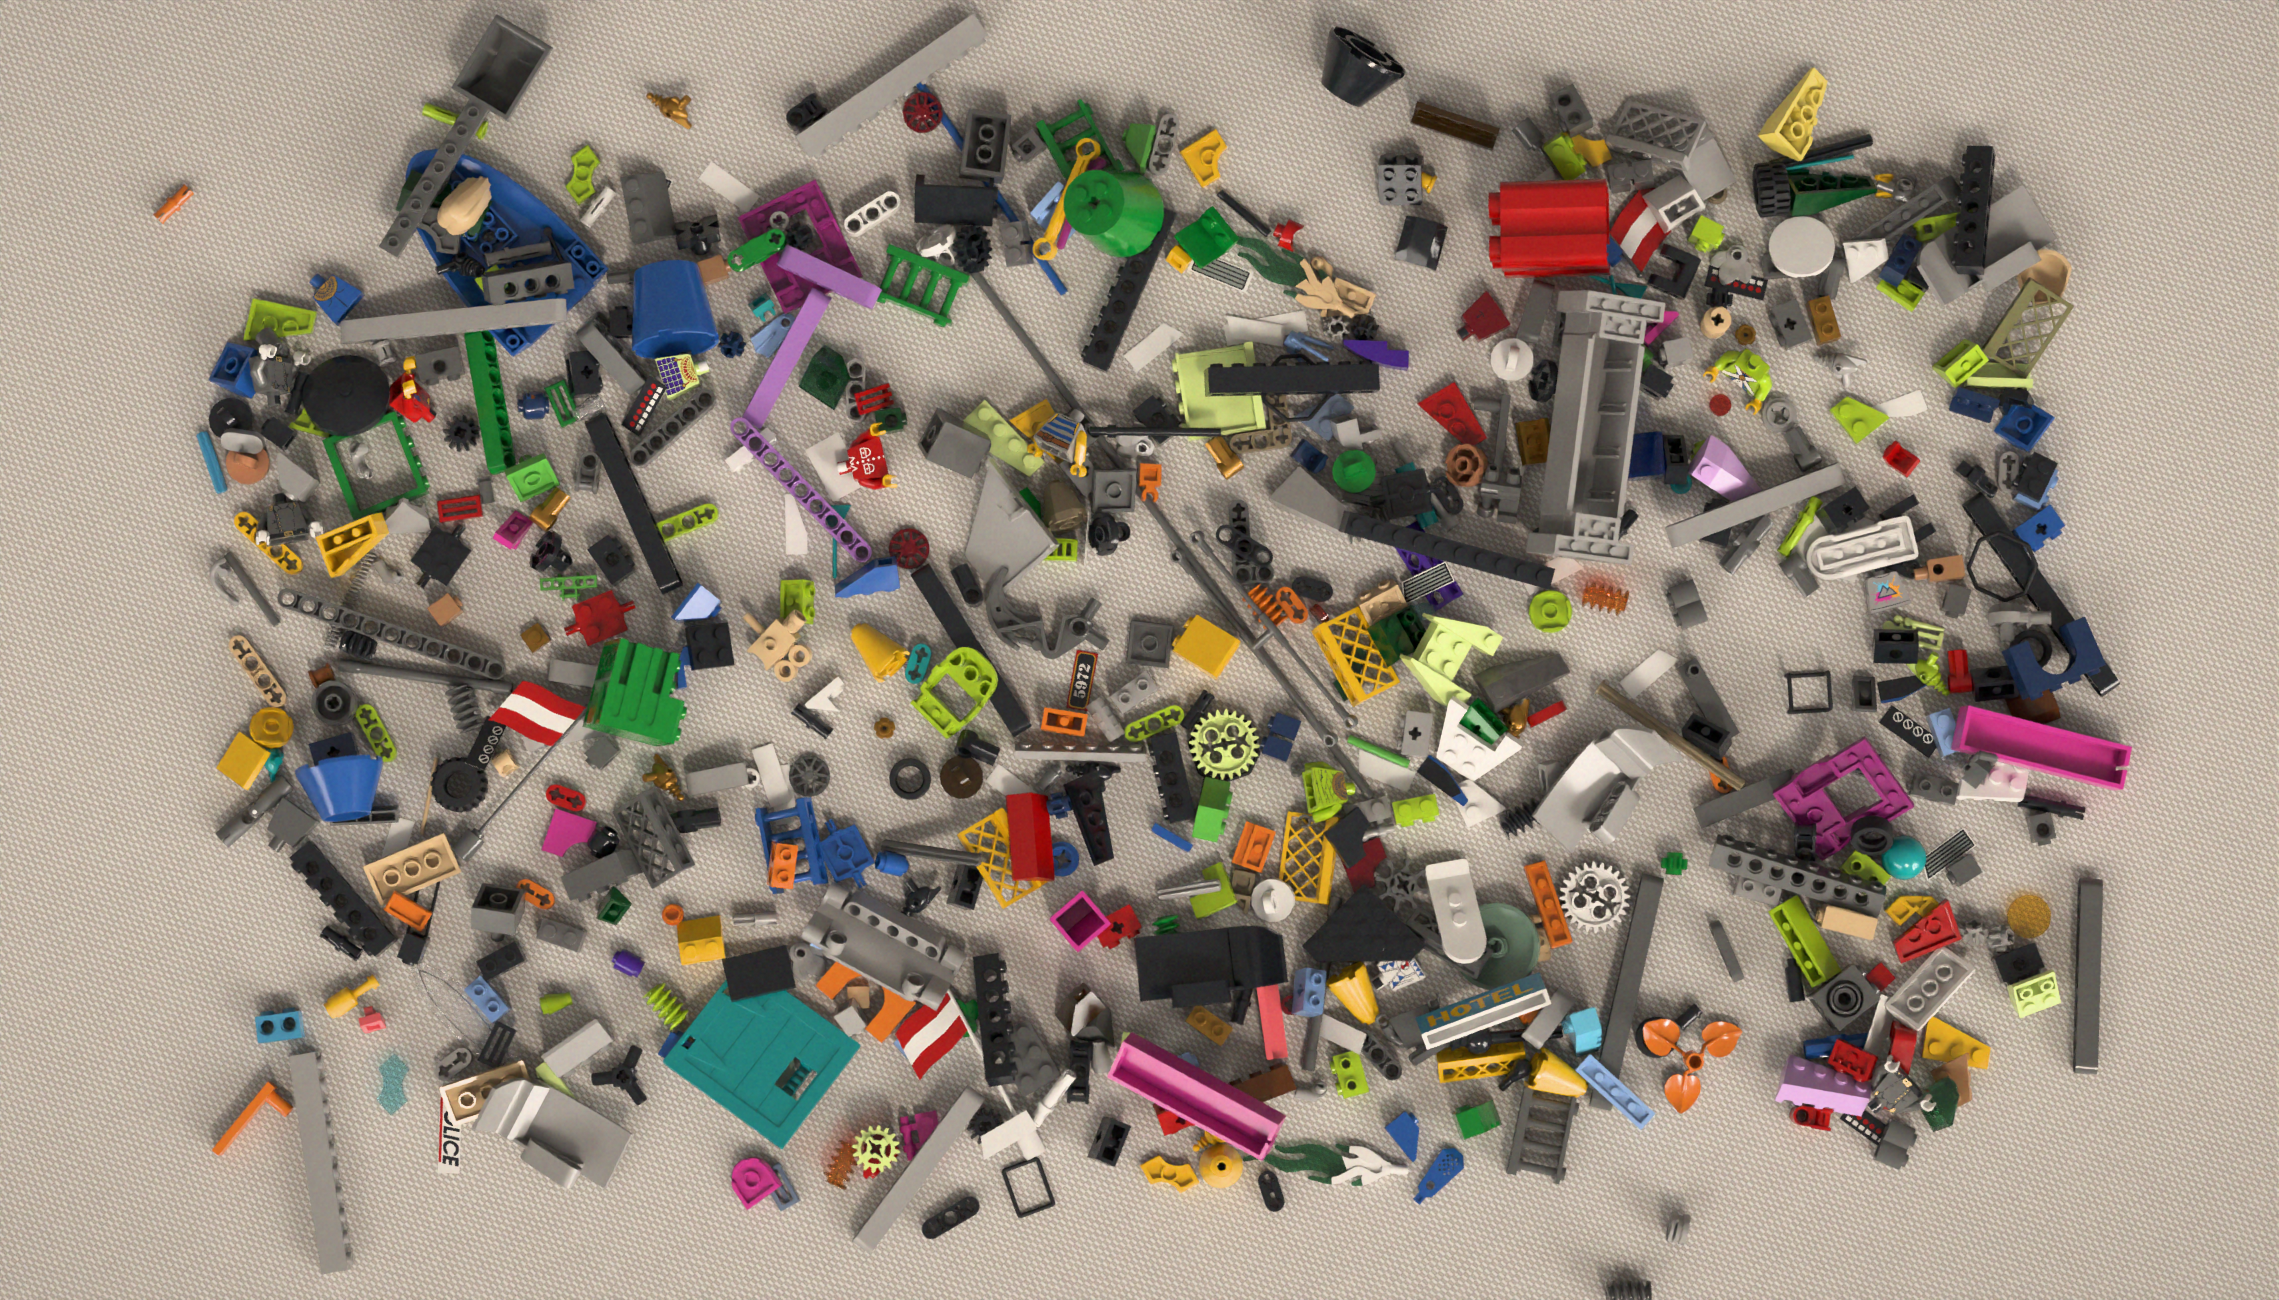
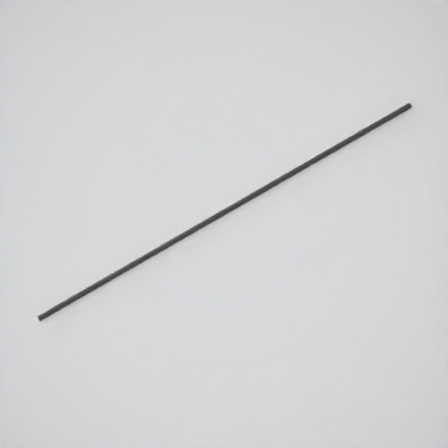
[953,243,1374,800]

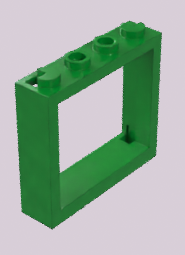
[322,411,430,521]

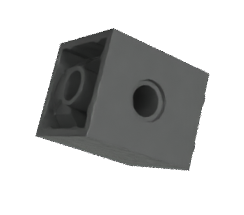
[1807,964,1881,1032]

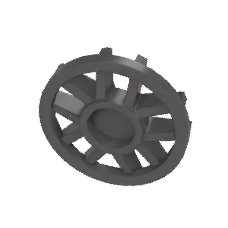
[789,756,830,797]

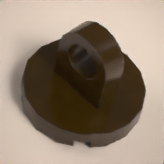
[940,756,983,799]

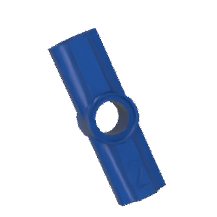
[1803,1032,1869,1059]

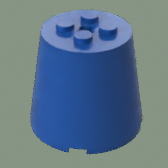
[632,260,719,359]

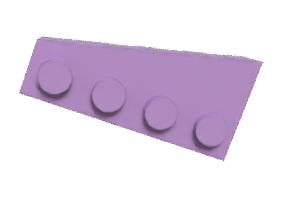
[1775,1054,1872,1116]

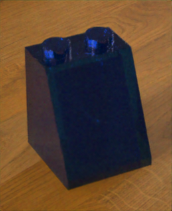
[1628,431,1665,481]

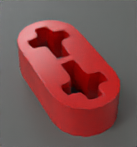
[1527,700,1568,728]
[546,784,587,812]

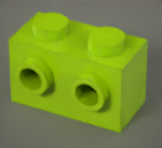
[1543,131,1587,180]
[1687,215,1725,253]
[1391,794,1439,828]
[1839,849,1891,895]
[1329,1051,1369,1099]

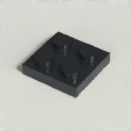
[685,622,735,671]

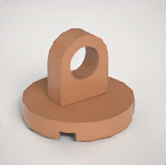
[226,448,270,485]

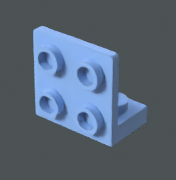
[1030,181,1076,241]

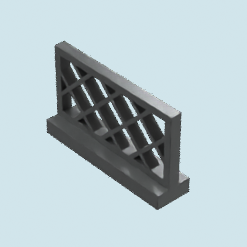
[612,787,695,889]

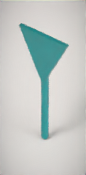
[1588,276,1648,299]
[819,505,851,579]

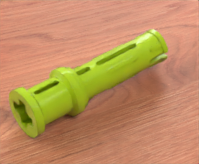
[422,102,489,140]

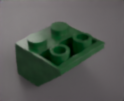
[1367,605,1426,667]

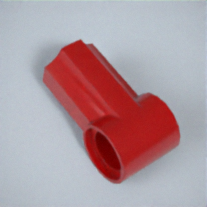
[1947,649,1972,694]

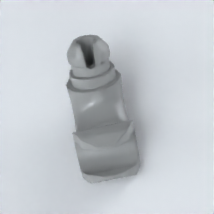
[348,441,374,479]

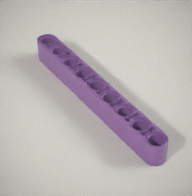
[730,417,872,563]

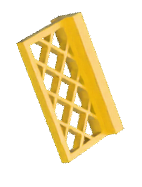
[1311,606,1400,707]
[957,807,1049,909]
[1279,811,1341,905]

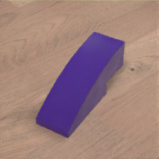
[1343,340,1409,371]

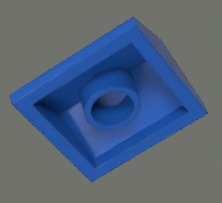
[1994,404,2055,453]

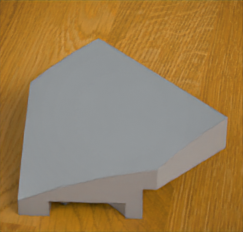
[384,498,431,534]

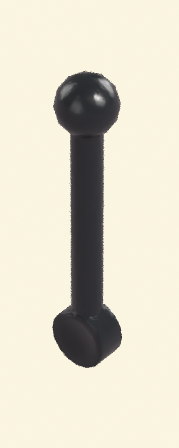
[543,227,563,261]

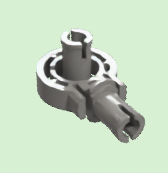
[1988,603,2051,641]

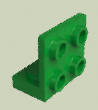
[1174,206,1240,269]

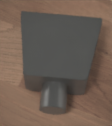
[267,797,320,853]

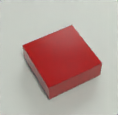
[1865,962,1896,992]

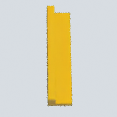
[1436,1041,1526,1083]

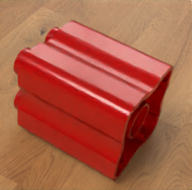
[1488,179,1610,278]

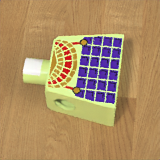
[655,354,710,401]

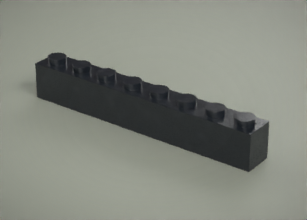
[1204,361,1380,397]

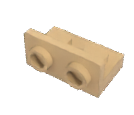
[1354,579,1408,627]

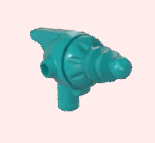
[263,747,284,783]

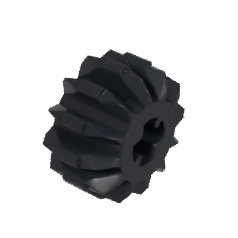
[443,415,480,452]
[339,630,378,660]
[967,1108,1004,1144]

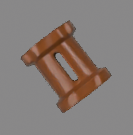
[308,662,336,689]

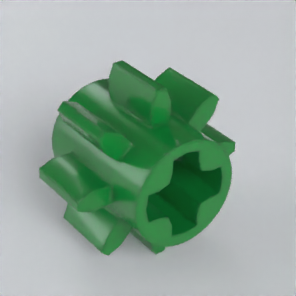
[1661,852,1688,875]

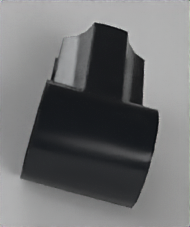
[950,563,984,608]
[954,729,1000,766]

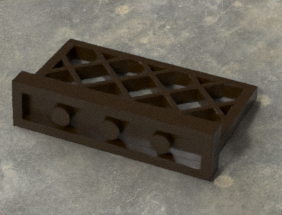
[1410,101,1500,151]

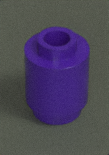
[611,948,645,978]

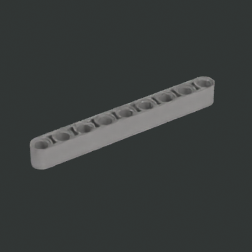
[1665,462,1846,548]
[852,1085,985,1254]

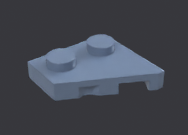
[1295,394,1354,442]

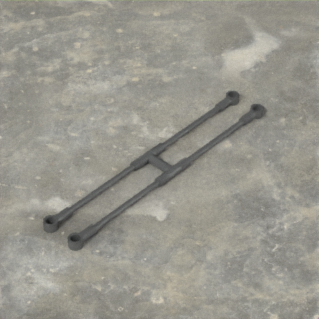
[1170,530,1358,747]

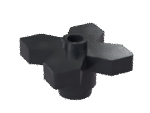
[675,215,721,255]

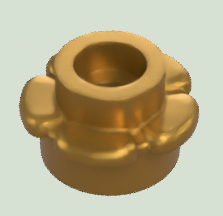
[1735,324,1756,346]
[874,717,895,739]

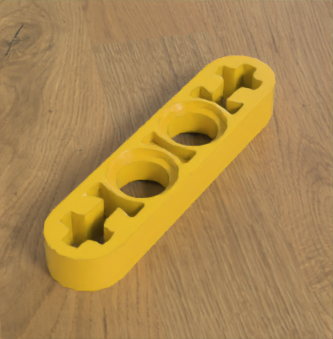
[234,512,303,575]

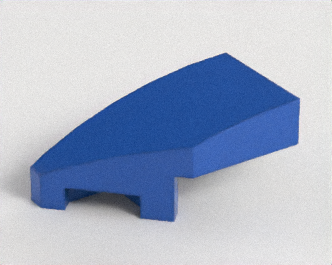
[674,646,691,691]

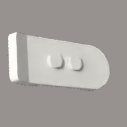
[1807,516,1919,580]
[1424,859,1487,963]

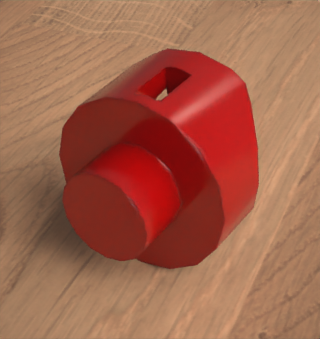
[1273,219,1304,252]

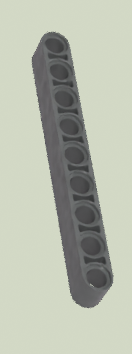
[2073,878,2103,1074]

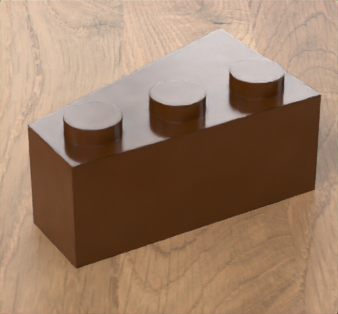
[1228,1062,1297,1102]

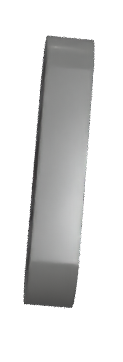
[1149,114,1180,176]

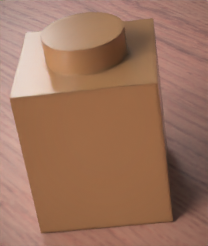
[697,255,732,286]
[427,593,463,627]

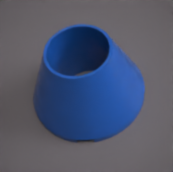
[295,755,383,822]

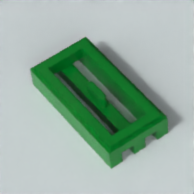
[544,380,582,428]

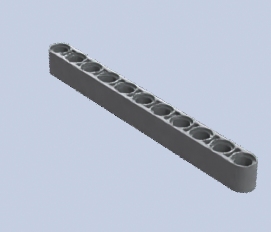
[277,588,506,680]
[1589,873,1664,1111]

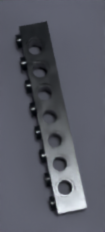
[1081,208,1176,374]

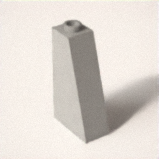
[1269,466,1350,537]

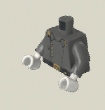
[249,344,311,407]
[256,493,324,547]
[1867,1055,1936,1114]

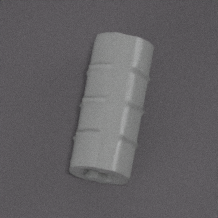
[1086,697,1125,743]

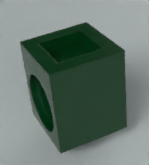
[874,407,908,435]

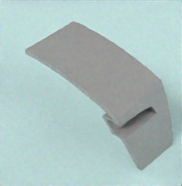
[1532,725,1683,853]

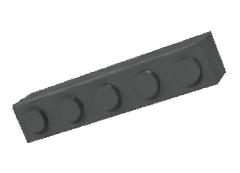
[330,805,400,826]

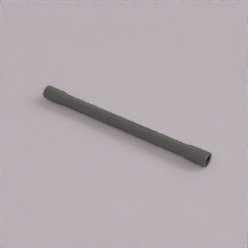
[338,658,513,695]
[1302,896,1343,1071]

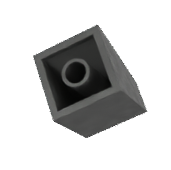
[918,407,991,479]

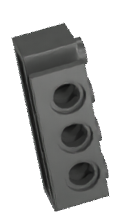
[481,260,574,306]

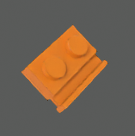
[1232,821,1276,873]

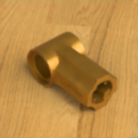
[1204,436,1245,480]
[529,487,571,532]

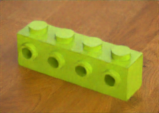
[1768,895,1842,988]

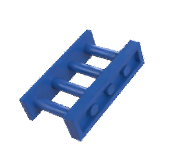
[755,797,829,894]

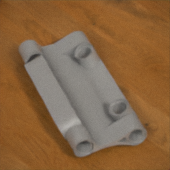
[801,882,968,1011]

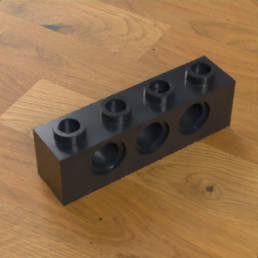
[1147,732,1196,824]

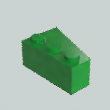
[1452,1100,1502,1140]

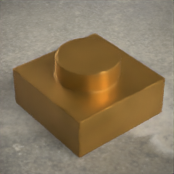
[520,622,551,653]

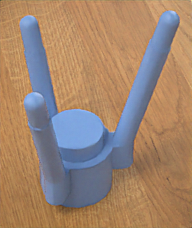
[1283,330,1334,362]

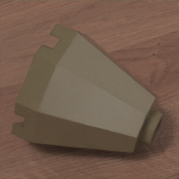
[1044,480,1088,535]

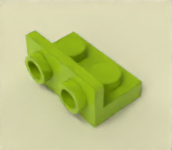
[780,579,816,625]

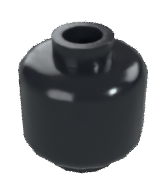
[587,825,620,859]

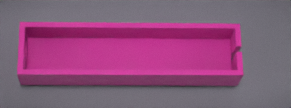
[1951,705,2132,791]
[1107,1032,1287,1161]

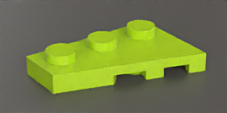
[243,298,317,341]

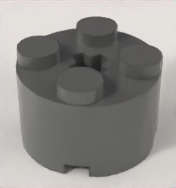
[311,681,359,726]

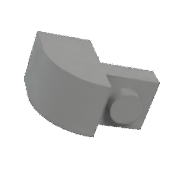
[1330,414,1382,451]

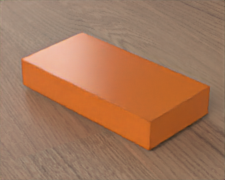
[383,890,433,932]

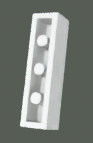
[725,427,777,472]

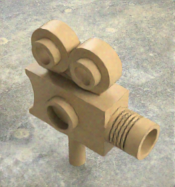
[743,609,812,682]

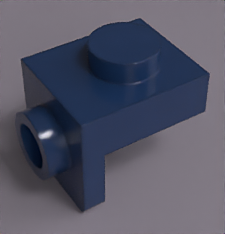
[1290,439,1329,474]

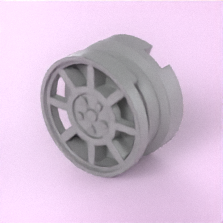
[1666,1211,1690,1245]

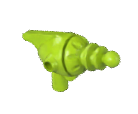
[1906,651,1950,696]

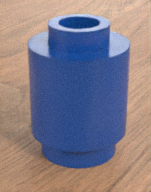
[875,851,909,877]

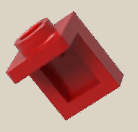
[1883,440,1920,478]

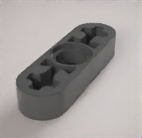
[1709,920,1744,983]

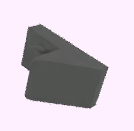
[1851,676,1877,713]

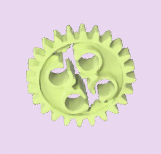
[1189,709,1260,780]

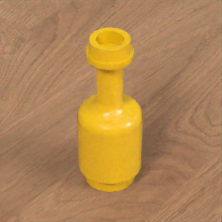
[323,974,380,1018]

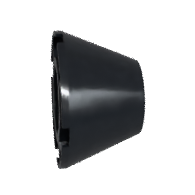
[1321,26,1406,107]

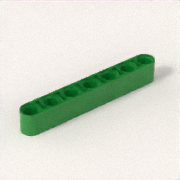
[464,330,516,475]

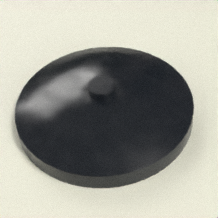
[303,355,390,436]

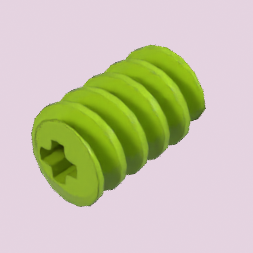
[642,982,689,1031]

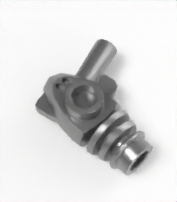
[1875,174,1917,202]

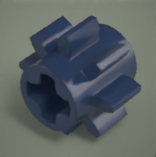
[718,331,746,359]
[1046,792,1072,819]

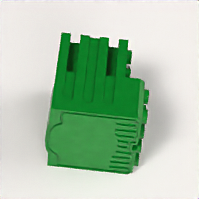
[582,638,687,747]

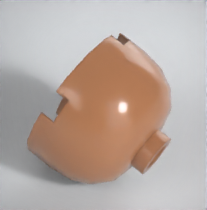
[1445,444,1489,487]

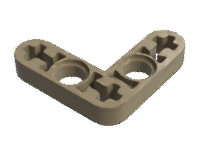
[1229,395,1292,455]

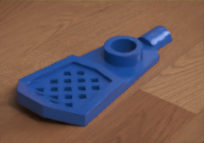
[1413,1148,1464,1205]

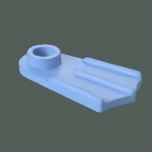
[751,314,795,358]

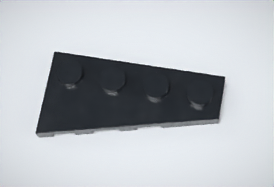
[1063,770,1114,866]

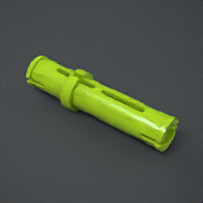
[1777,496,1824,557]

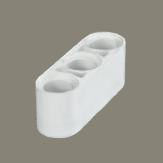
[844,191,901,237]

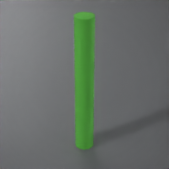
[1347,735,1410,768]

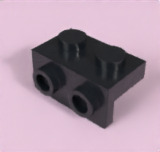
[2012,451,2058,503]

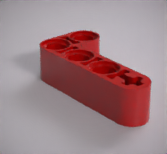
[1882,1020,1917,1110]

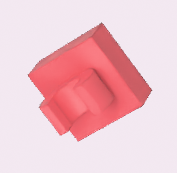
[358,1006,386,1034]

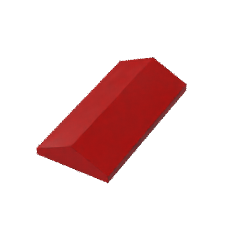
[1005,792,1055,881]

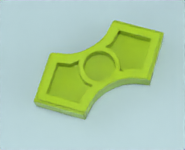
[566,145,601,205]

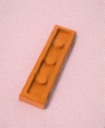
[1524,860,1573,949]

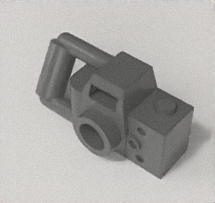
[1962,750,1998,789]

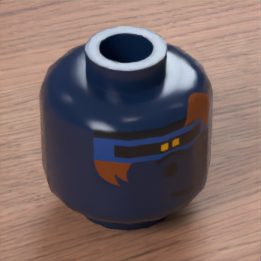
[517,391,549,420]

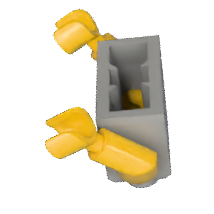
[1027,409,1087,477]

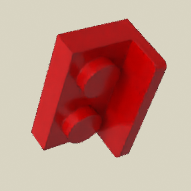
[1827,1038,1879,1082]

